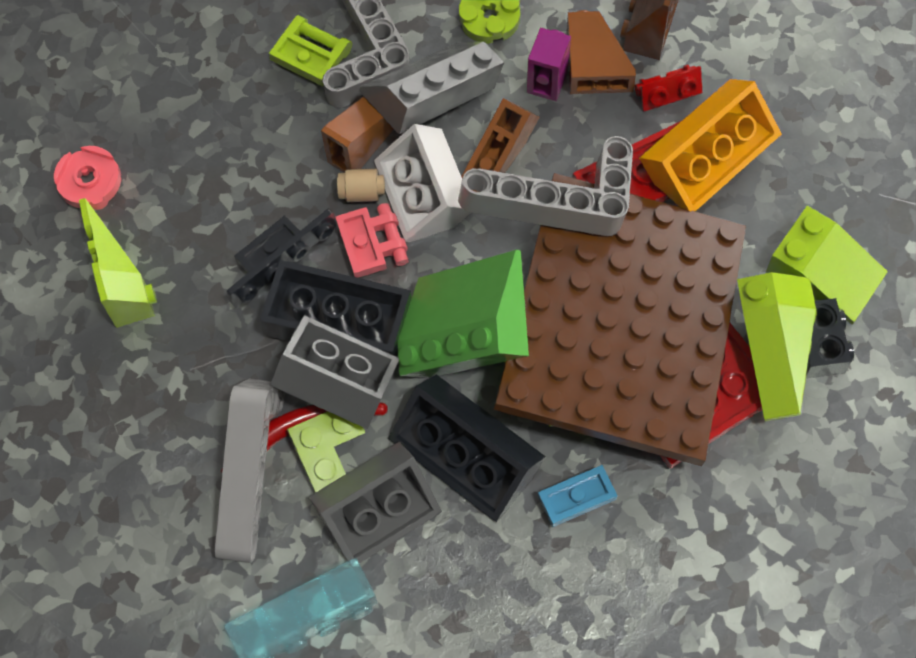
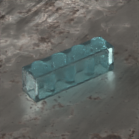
[224,558,378,658]

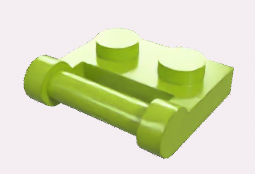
[269,15,353,86]

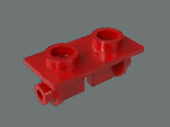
[634,64,703,112]

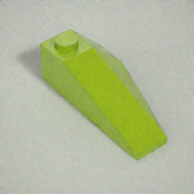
[79,198,157,328]
[737,272,817,422]

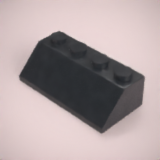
[388,374,546,522]

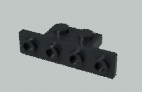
[227,208,336,308]

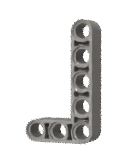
[323,0,410,108]
[458,136,633,236]
[215,378,285,563]

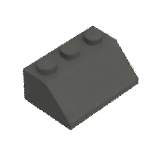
[309,442,442,568]

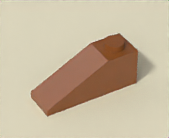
[461,98,540,192]

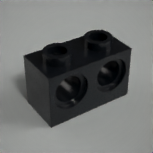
[806,298,854,379]

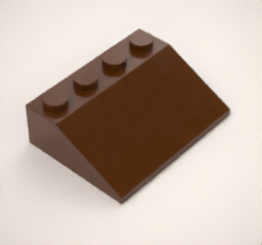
[620,0,679,60]

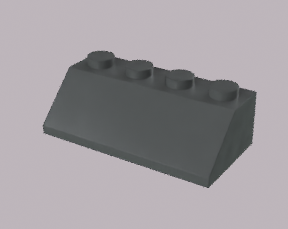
[359,41,504,134]

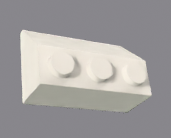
[374,124,471,242]

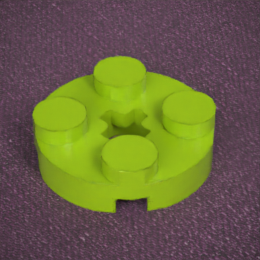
[459,0,520,44]

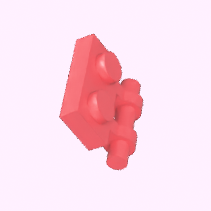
[335,203,409,278]

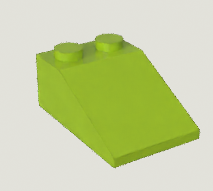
[766,206,888,325]

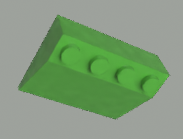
[398,250,529,378]

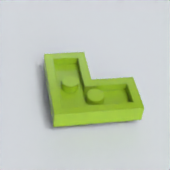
[287,411,366,493]

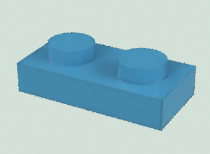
[538,465,617,528]

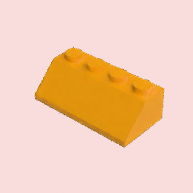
[639,79,782,212]

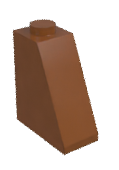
[567,10,636,94]
[321,97,394,173]

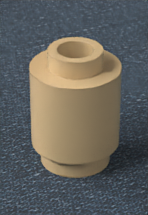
[337,169,385,202]

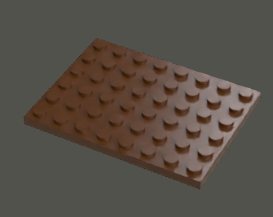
[494,173,746,467]

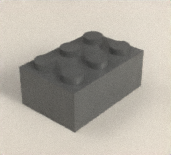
[270,315,400,429]

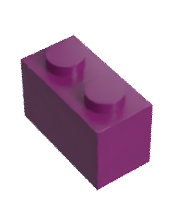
[527,27,571,102]

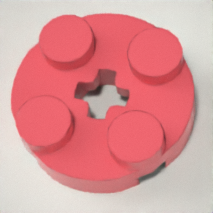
[54,146,121,210]

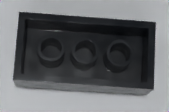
[260,260,412,357]

